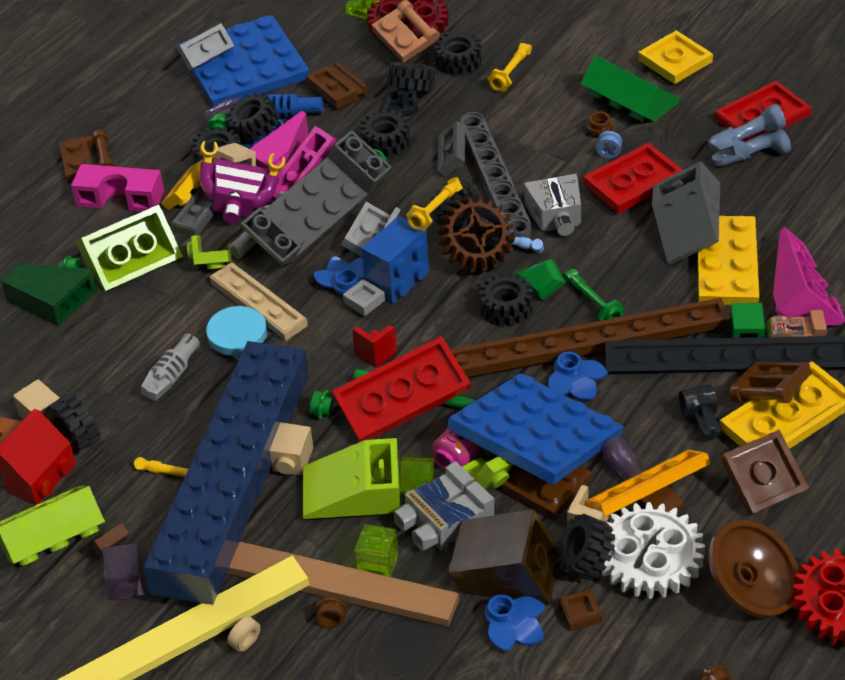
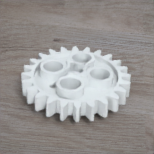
[602,502,705,599]

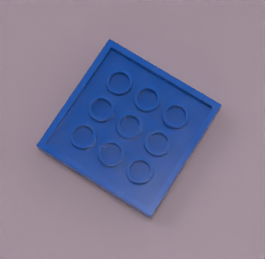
[178,15,310,109]
[447,373,624,485]

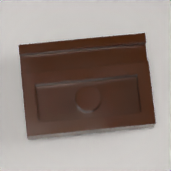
[306,61,368,109]

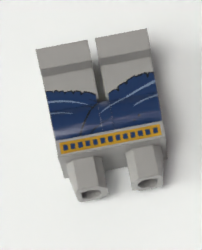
[394,461,494,551]

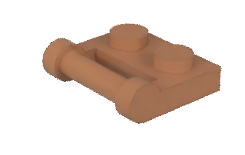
[372,0,440,63]

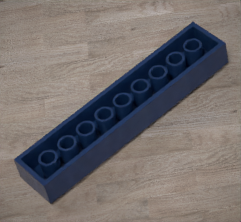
[144,341,309,605]

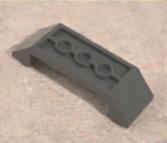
[240,130,392,265]

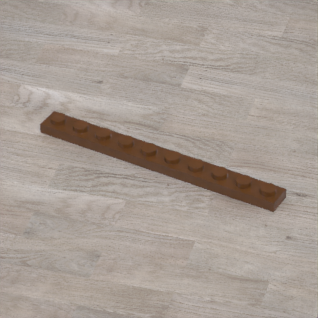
[450,298,731,377]

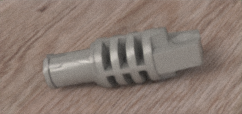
[140,334,200,401]

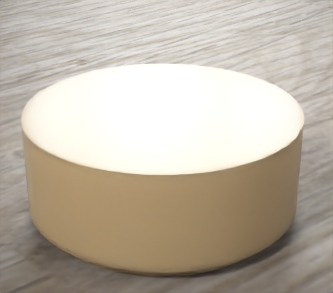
[228,616,260,652]

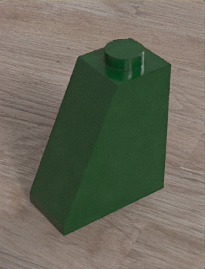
[1,263,97,327]

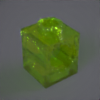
[355,524,399,577]

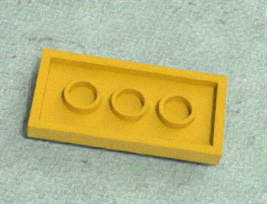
[697,216,759,305]
[719,362,845,449]

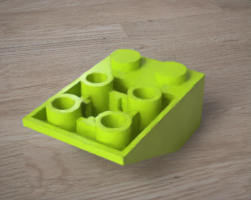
[303,438,401,519]

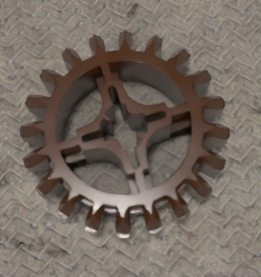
[437,196,515,273]

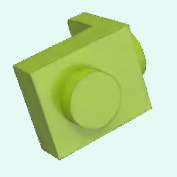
[187,235,231,269]
[462,456,513,491]

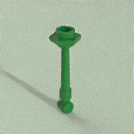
[563,268,624,321]

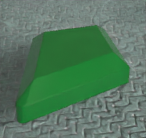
[515,259,566,300]

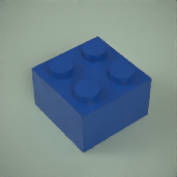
[361,216,429,305]

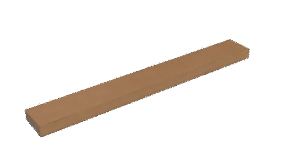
[227,542,459,627]

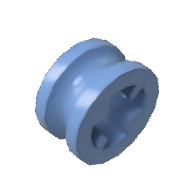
[596,131,622,159]

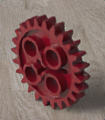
[366,0,449,42]

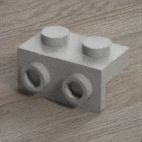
[341,202,400,257]

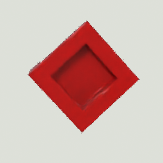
[352,325,397,368]

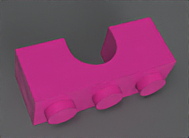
[71,164,164,212]

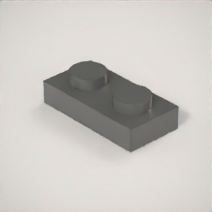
[438,121,465,177]

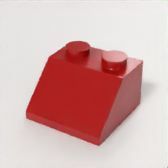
[0,408,76,505]

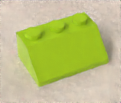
[76,205,183,291]
[0,485,105,566]

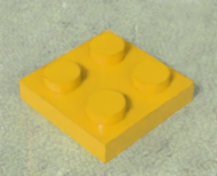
[638,30,713,84]

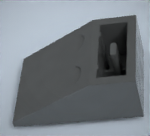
[652,161,720,265]

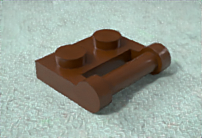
[59,129,115,184]
[729,362,812,404]

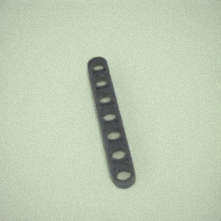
[460,112,531,238]

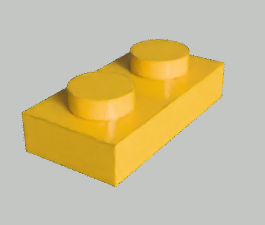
[161,159,204,211]

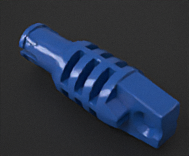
[267,94,323,118]

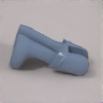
[708,104,791,167]

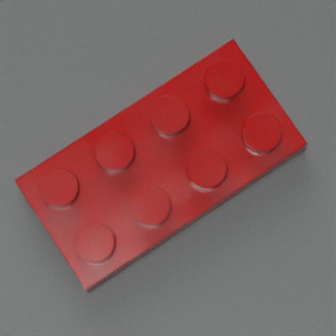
[332,336,472,442]

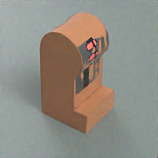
[765,310,827,337]

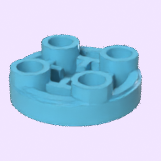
[206,306,267,360]

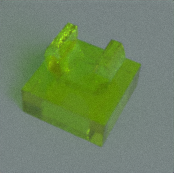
[401,457,434,492]

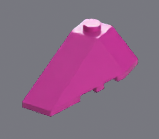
[773,227,845,326]

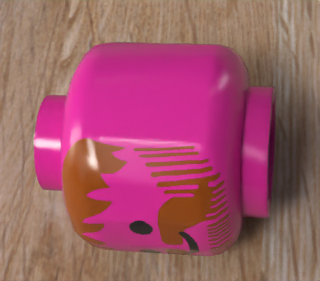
[433,429,480,471]

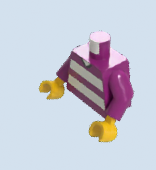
[199,141,285,224]

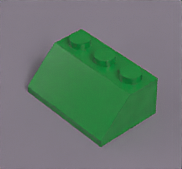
[581,55,681,122]

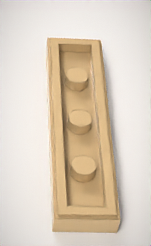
[210,262,308,341]

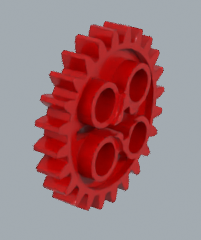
[791,548,845,646]

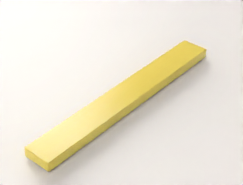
[58,555,310,680]

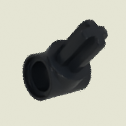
[679,385,721,440]

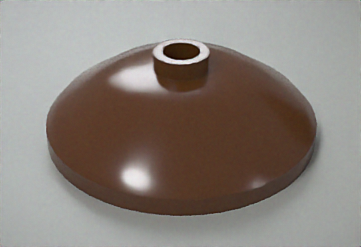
[709,520,799,618]

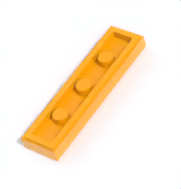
[585,449,711,517]

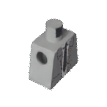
[524,174,581,236]

